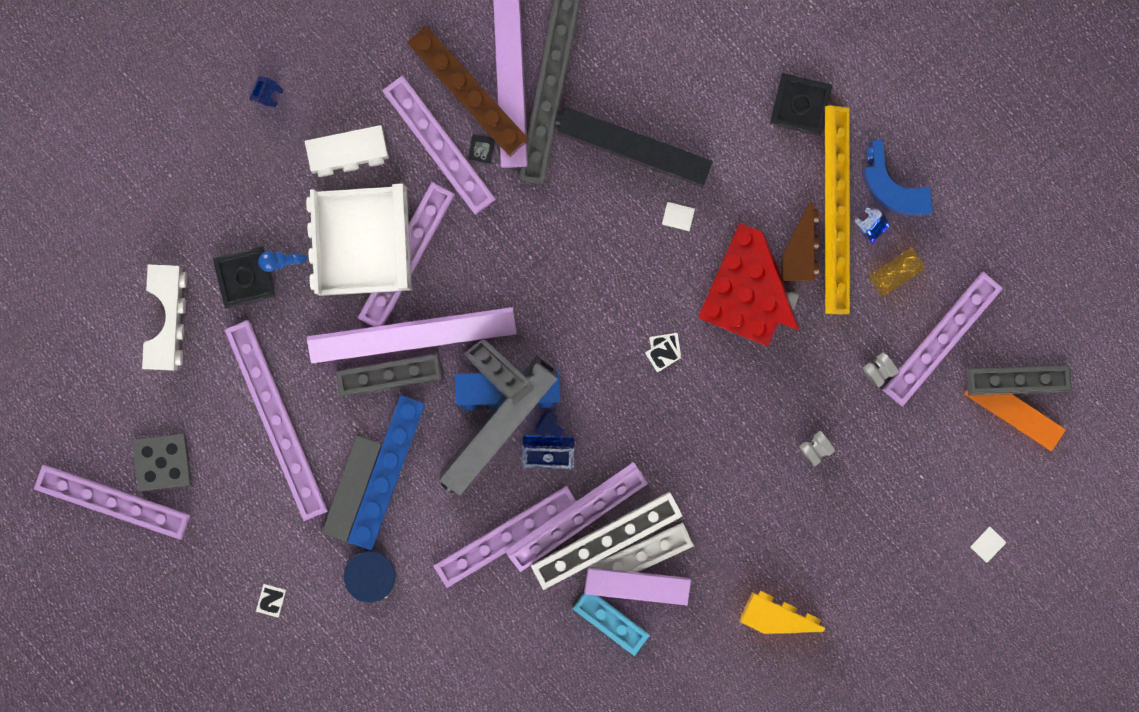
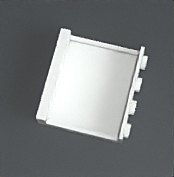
[306,184,412,296]

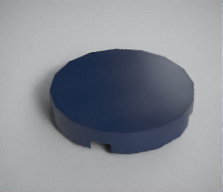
[343,551,396,603]

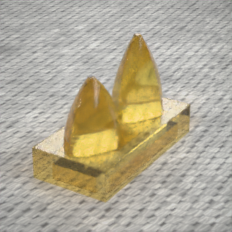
[868,247,926,297]

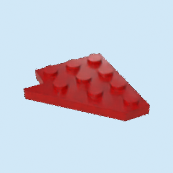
[698,223,799,347]

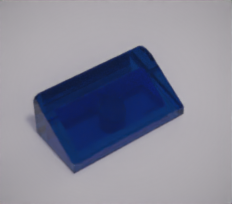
[522,436,575,469]

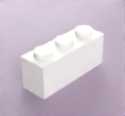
[305,125,389,177]

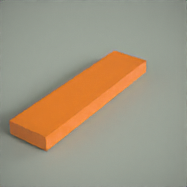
[964,390,1066,451]

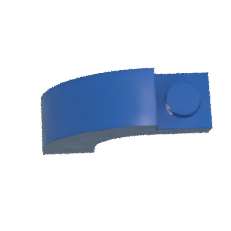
[862,140,933,216]

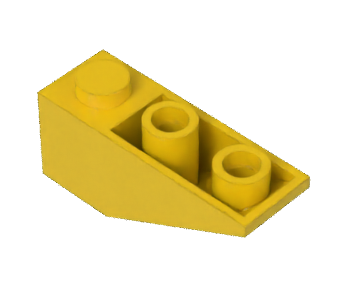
[739,591,825,634]

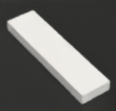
[589,522,694,572]

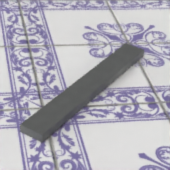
[518,0,581,185]

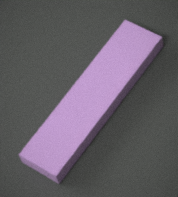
[584,567,691,605]

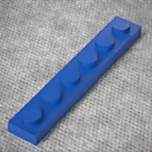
[347,395,425,551]

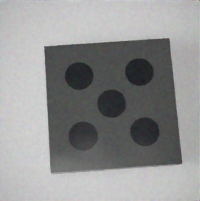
[132,434,191,492]

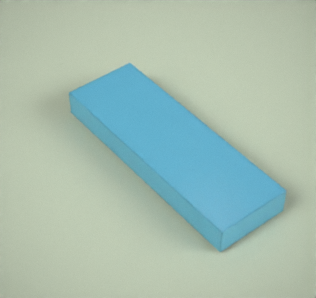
[572,593,650,656]

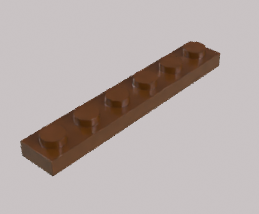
[407,25,530,157]

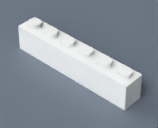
[531,492,682,590]

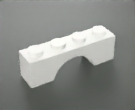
[142,265,187,371]

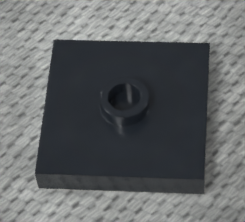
[770,73,833,136]
[213,246,276,309]

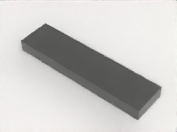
[464,339,535,405]
[335,353,443,397]
[966,365,1072,396]
[322,435,382,542]

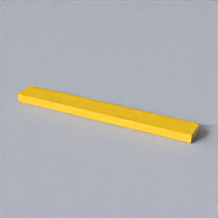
[825,105,850,315]

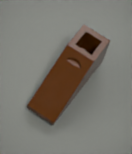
[781,203,819,282]

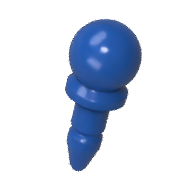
[258,251,307,272]

